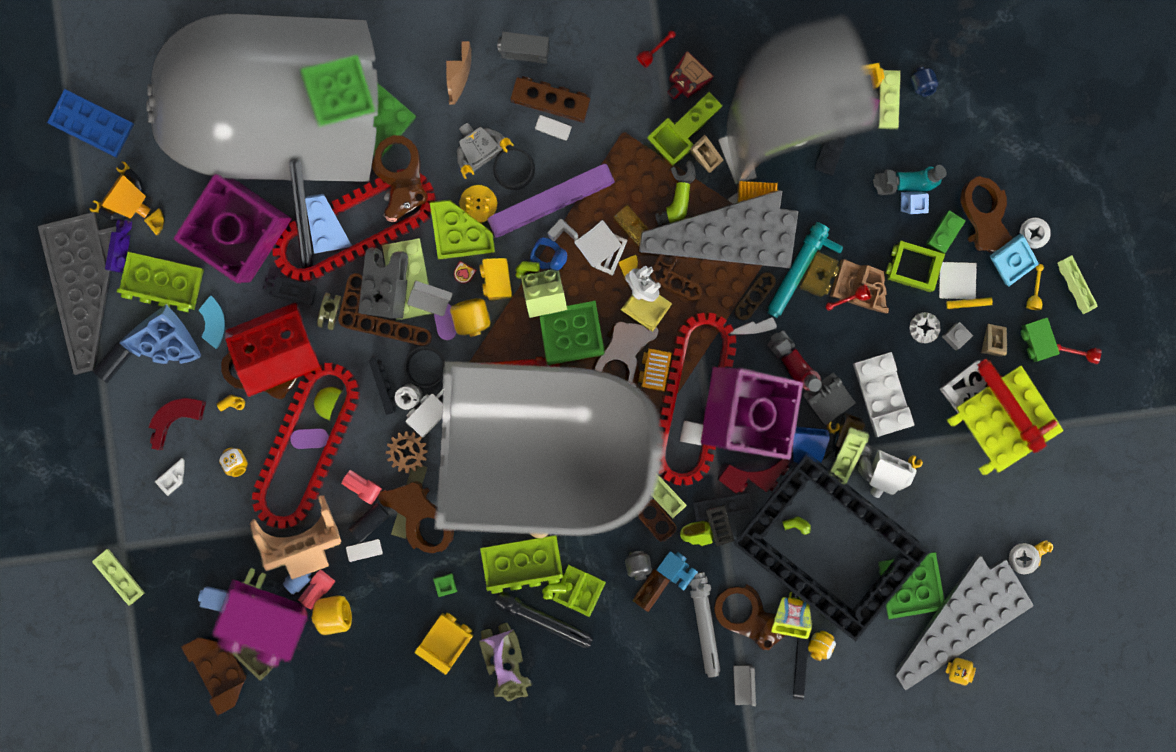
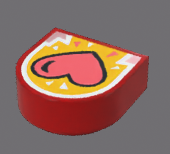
[454,261,477,284]

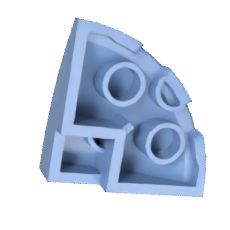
[120,305,201,364]

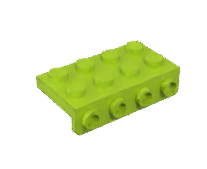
[116,252,204,312]
[480,535,563,594]

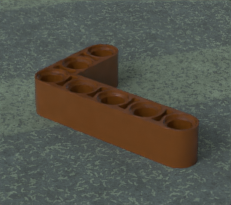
[339,273,432,346]

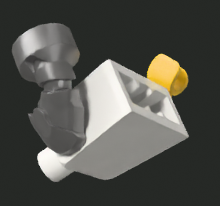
[858,443,923,498]

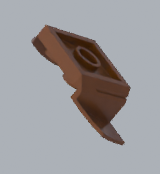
[182,638,247,716]

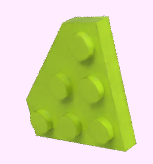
[430,200,495,259]

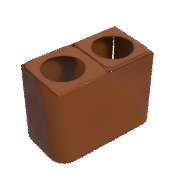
[638,500,676,541]

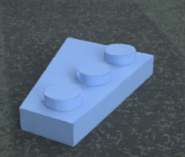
[305,194,352,253]

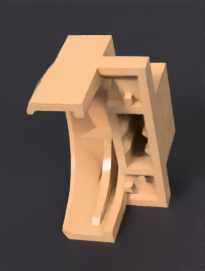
[250,496,341,579]

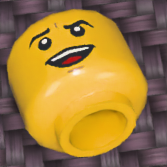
[946,658,976,686]

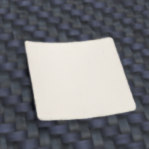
[574,220,621,267]

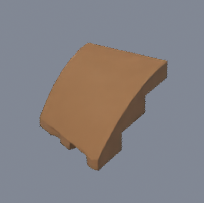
[446,41,472,105]
[830,259,889,314]

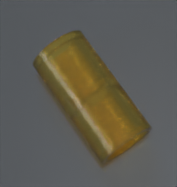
[613,205,649,247]

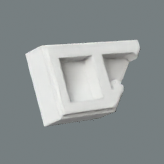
[155,458,185,496]

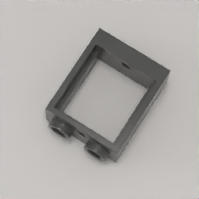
[497,32,549,64]

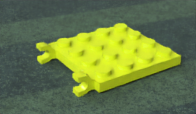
[947,366,1064,475]

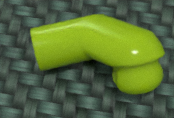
[515,261,540,279]
[782,517,811,535]
[542,583,567,599]

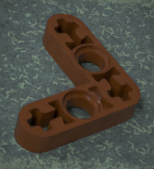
[651,254,702,301]

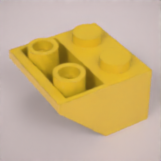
[480,258,512,301]

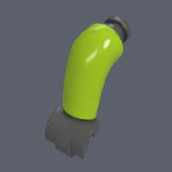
[655,161,696,226]

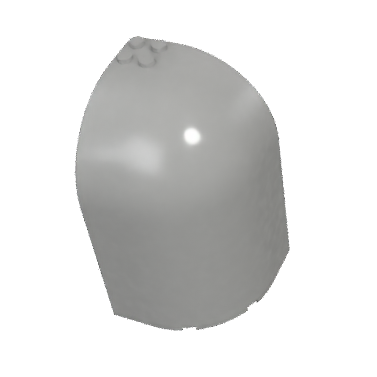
[146,14,378,182]
[727,17,877,183]
[436,362,664,535]

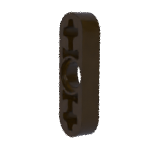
[735,273,776,321]

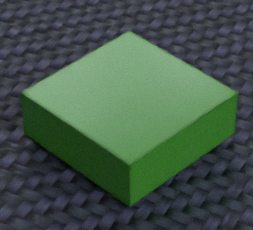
[433,573,457,597]

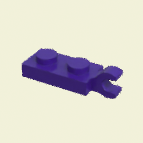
[105,220,132,273]

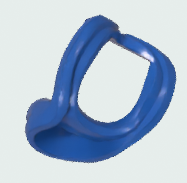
[530,237,567,271]

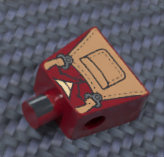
[667,51,714,99]

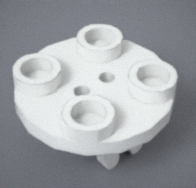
[625,266,660,302]

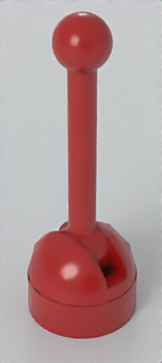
[636,31,675,68]
[826,284,871,310]
[1057,344,1102,364]

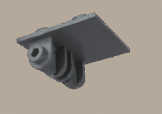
[803,372,856,425]

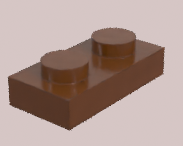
[632,569,670,612]

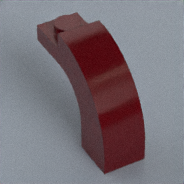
[149,398,206,450]

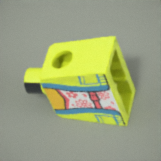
[771,592,811,639]

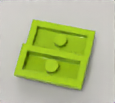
[553,565,606,617]

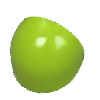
[314,387,343,421]

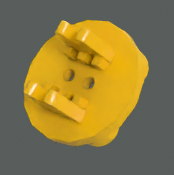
[459,185,497,223]

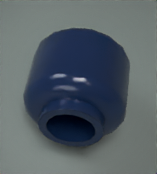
[910,67,939,97]

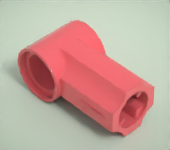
[341,470,382,505]
[298,569,335,610]

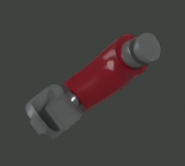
[767,331,822,392]

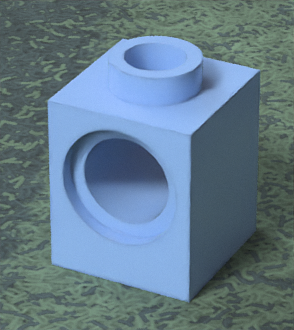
[901,192,929,214]
[198,586,227,611]

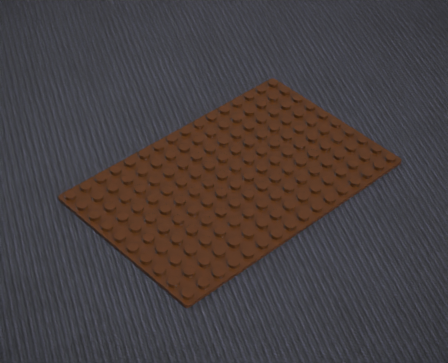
[469,133,763,419]

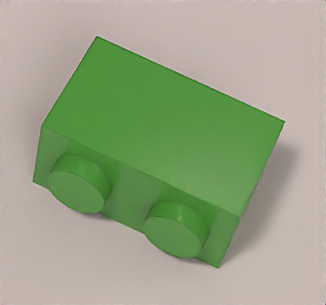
[925,211,965,254]
[1021,318,1060,362]

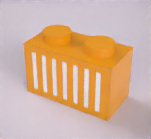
[638,349,671,391]

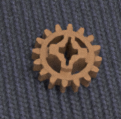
[386,431,428,473]

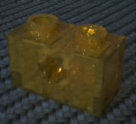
[800,252,840,297]

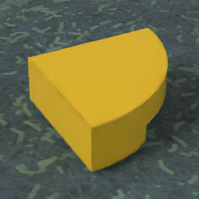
[144,208,164,235]
[618,255,638,277]

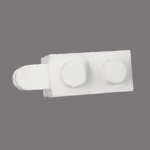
[406,388,444,437]

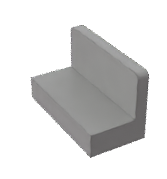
[548,219,578,241]
[407,281,453,316]
[733,665,756,706]

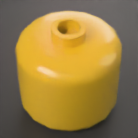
[450,298,491,337]
[312,595,352,635]

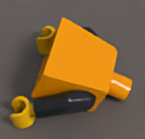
[90,161,150,220]

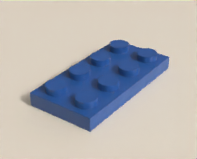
[47,89,134,158]

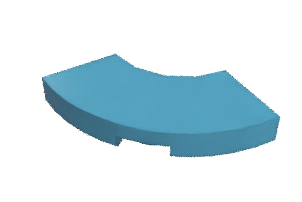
[199,295,226,349]

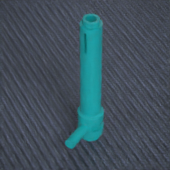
[767,222,843,318]

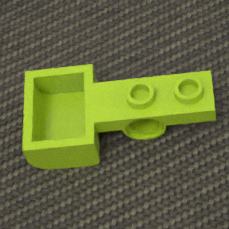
[647,92,722,166]

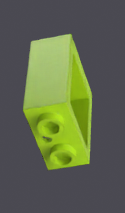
[886,241,945,292]

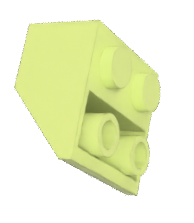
[521,270,567,318]

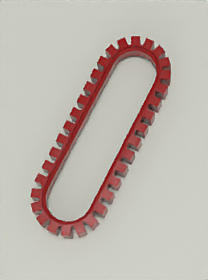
[272,169,436,282]
[658,313,736,486]
[252,363,360,528]

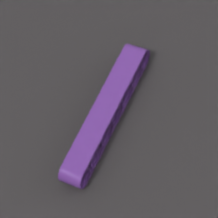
[487,164,615,237]

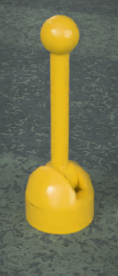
[1026,264,1044,310]

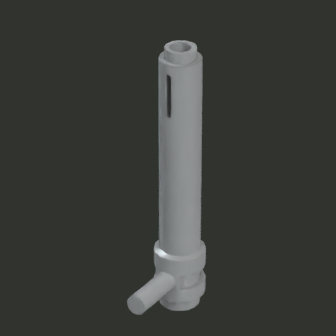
[689,572,720,677]

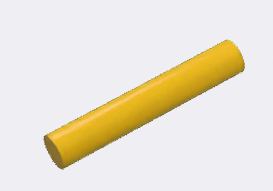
[946,298,992,309]

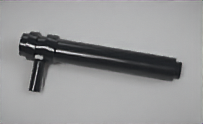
[494,592,593,648]

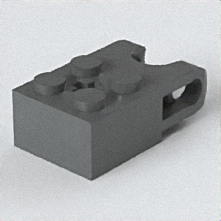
[358,247,408,318]

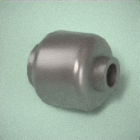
[625,551,652,580]

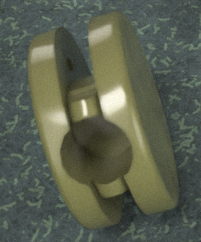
[317,293,342,330]

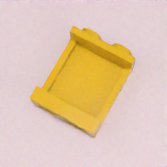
[414,613,474,675]

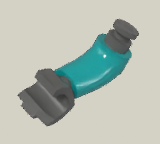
[873,165,947,195]

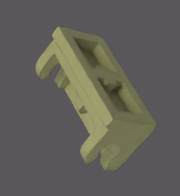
[233,645,275,681]

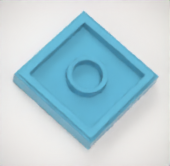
[990,233,1039,286]

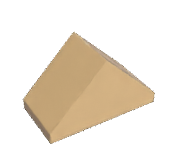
[689,135,723,173]
[981,324,1007,357]

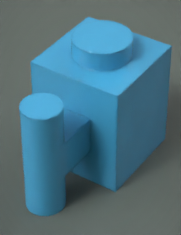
[657,551,698,590]

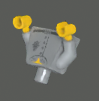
[457,123,514,179]

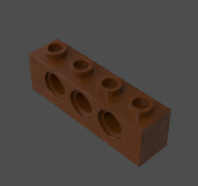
[511,76,590,123]

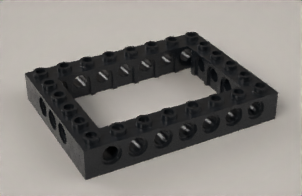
[733,452,930,642]

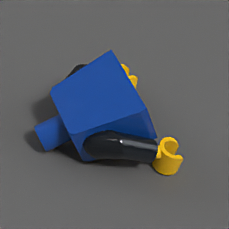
[791,421,840,463]

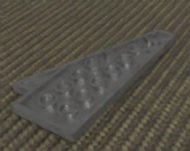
[639,190,798,268]
[38,212,116,375]
[894,554,1034,690]

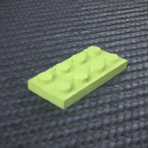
[382,238,433,321]

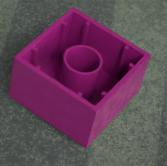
[174,174,292,283]
[700,367,803,459]
[214,579,307,666]

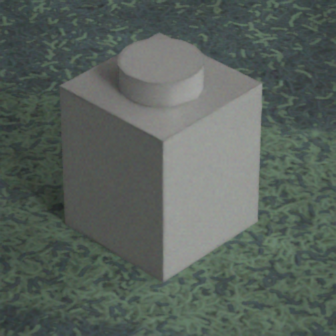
[942,322,973,350]

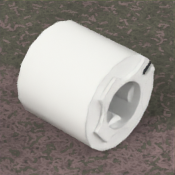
[395,383,423,409]
[680,421,703,445]

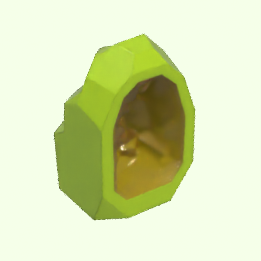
[680,521,713,546]

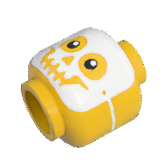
[219,448,248,477]
[808,631,836,661]

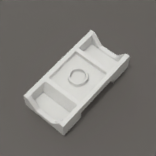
[853,352,915,437]

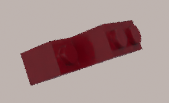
[717,458,790,494]

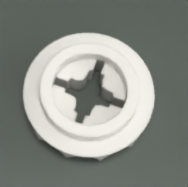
[1019,218,1050,249]
[910,313,941,343]
[1009,543,1041,574]

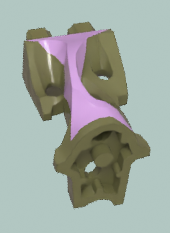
[479,623,532,702]

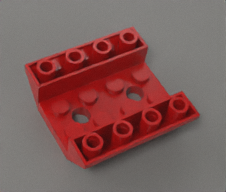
[225,302,321,397]

